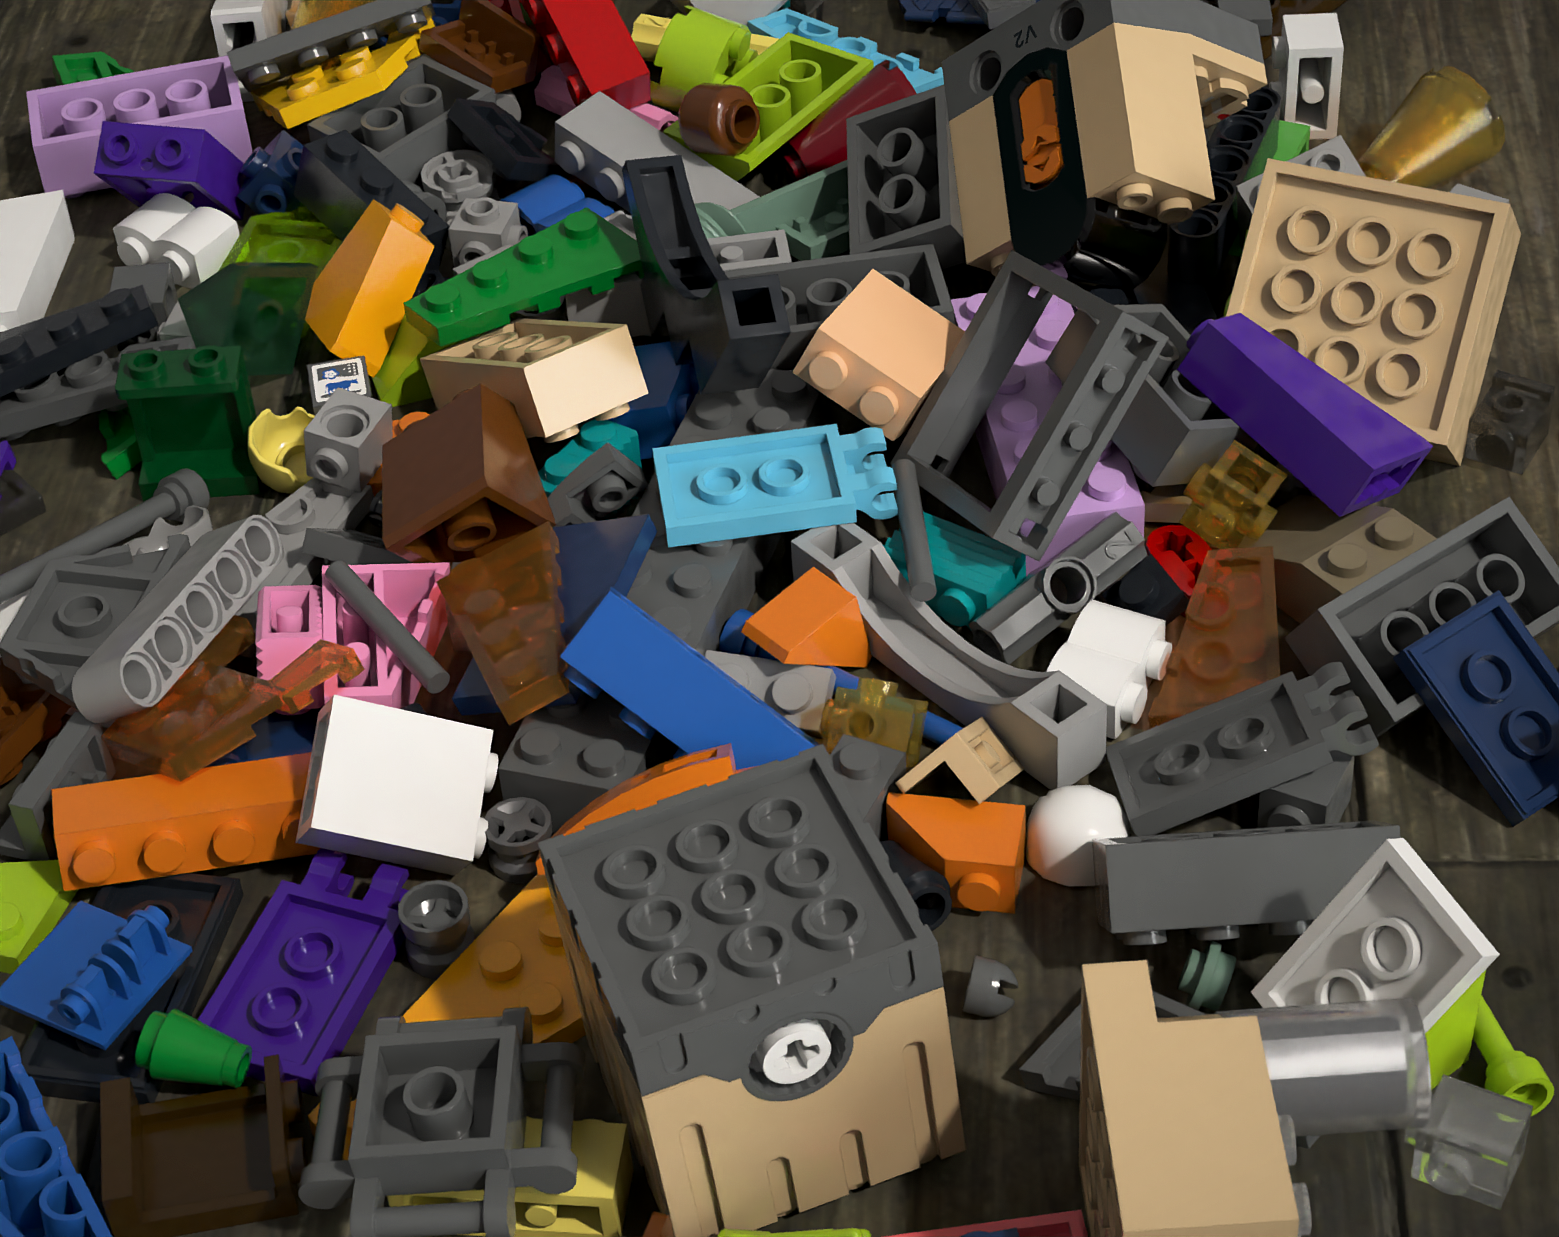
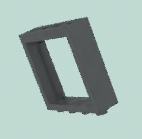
[890,250,1169,562]

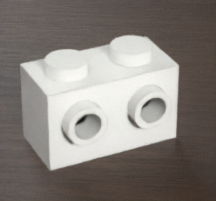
[1269,13,1344,140]

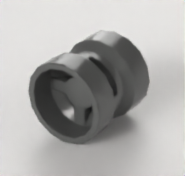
[398,880,475,980]

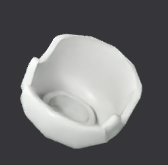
[1025,785,1130,886]

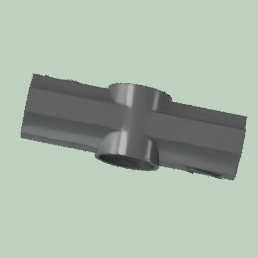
[968,512,1148,665]

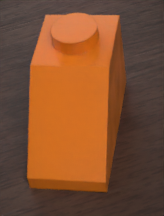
[886,792,1026,914]

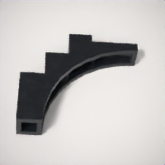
[622,155,791,395]

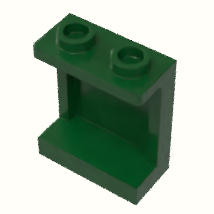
[115,345,262,502]

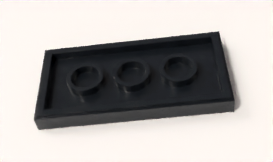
[20,873,244,1105]

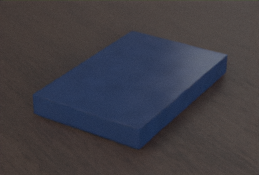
[1393,590,1559,827]

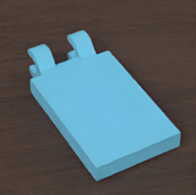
[652,424,898,548]

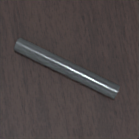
[891,459,937,602]
[325,561,450,694]

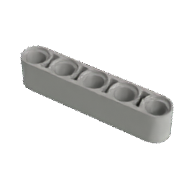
[72,515,282,723]

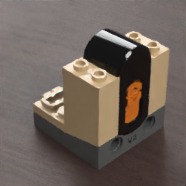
[941,0,1267,293]

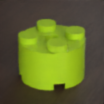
[650,5,758,113]

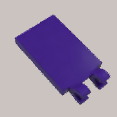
[198,848,409,1096]

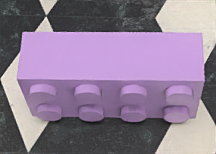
[26,55,253,198]

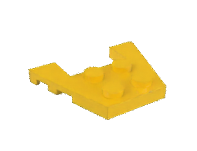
[250,17,436,129]

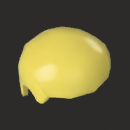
[248,407,315,494]

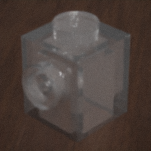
[1404,1074,1533,1210]

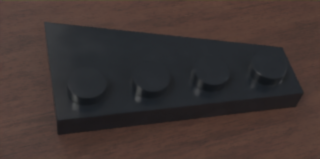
[0,285,159,397]

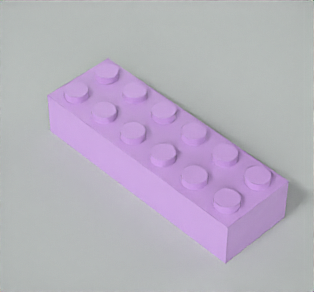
[951,286,1145,577]

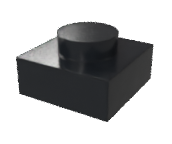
[1102,554,1193,627]

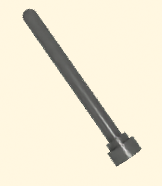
[0,469,210,604]

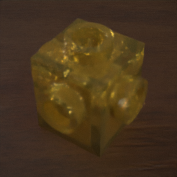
[1179,440,1287,557]
[820,677,928,767]

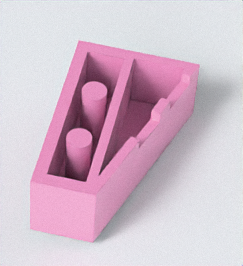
[322,562,450,709]

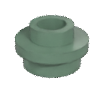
[1177,940,1236,1011]

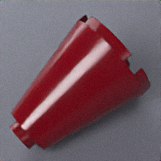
[782,60,917,183]

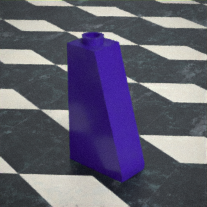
[1177,313,1433,517]

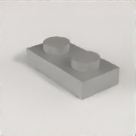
[705,650,836,738]

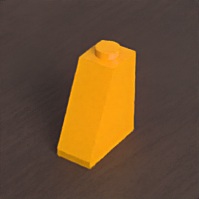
[296,199,435,378]

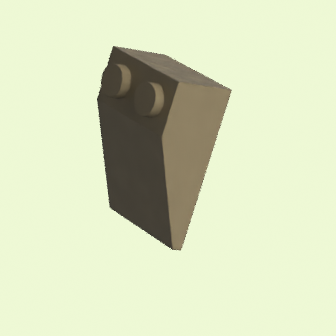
[1210,494,1437,624]

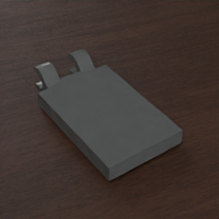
[1106,662,1379,836]

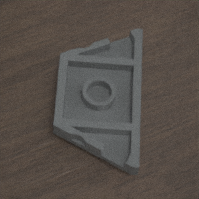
[0,534,191,711]

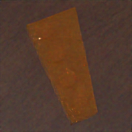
[436,521,569,725]

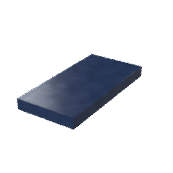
[452,514,657,716]

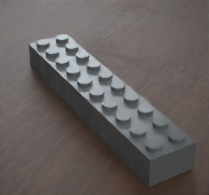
[498,369,830,834]

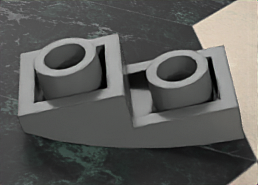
[523,442,649,550]

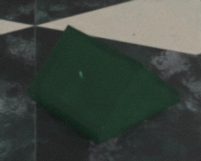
[178,262,318,376]

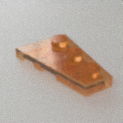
[1148,546,1280,729]

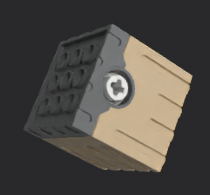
[538,744,966,1237]

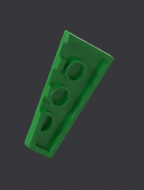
[403,207,644,347]

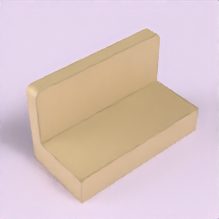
[895,717,1025,804]

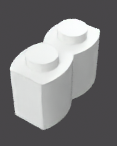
[113,193,244,289]
[1046,600,1172,739]

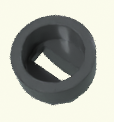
[962,955,1018,1017]

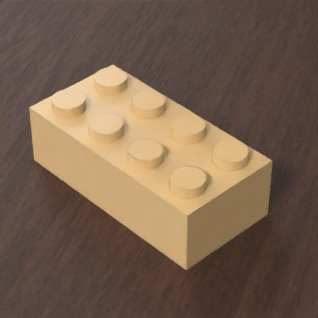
[420,318,648,443]

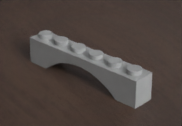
[791,523,1107,790]

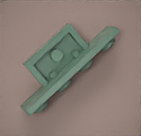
[729,160,850,261]

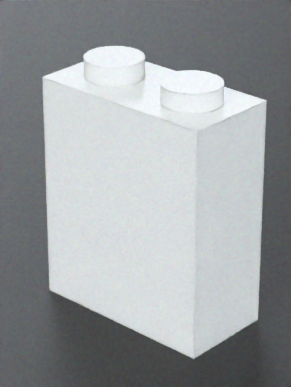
[296,695,498,876]

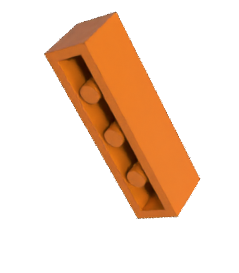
[51,752,320,891]

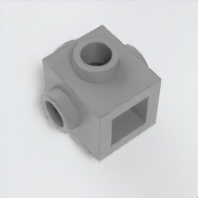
[445,197,528,268]

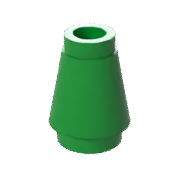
[136,1009,252,1088]

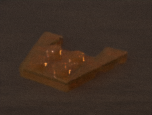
[101,615,365,782]

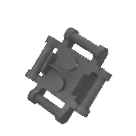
[298,1007,586,1237]

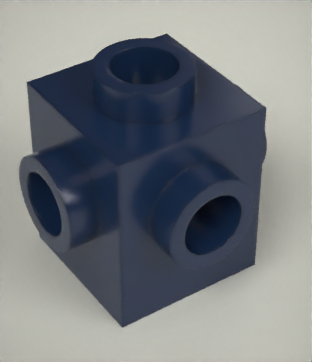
[237,130,309,229]

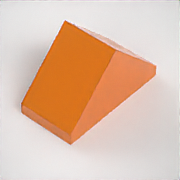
[741,567,872,668]

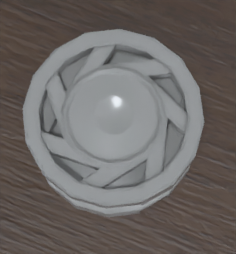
[420,150,500,223]

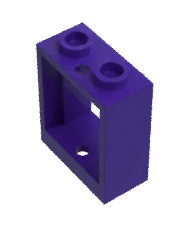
[94,121,246,220]

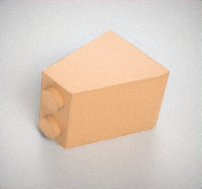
[792,269,965,442]

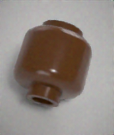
[678,83,760,156]

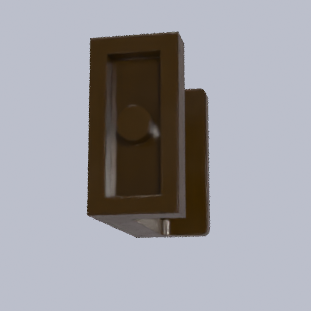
[100,1054,308,1237]

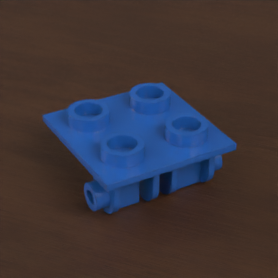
[0,900,193,1050]

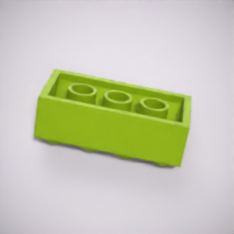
[663,32,874,181]

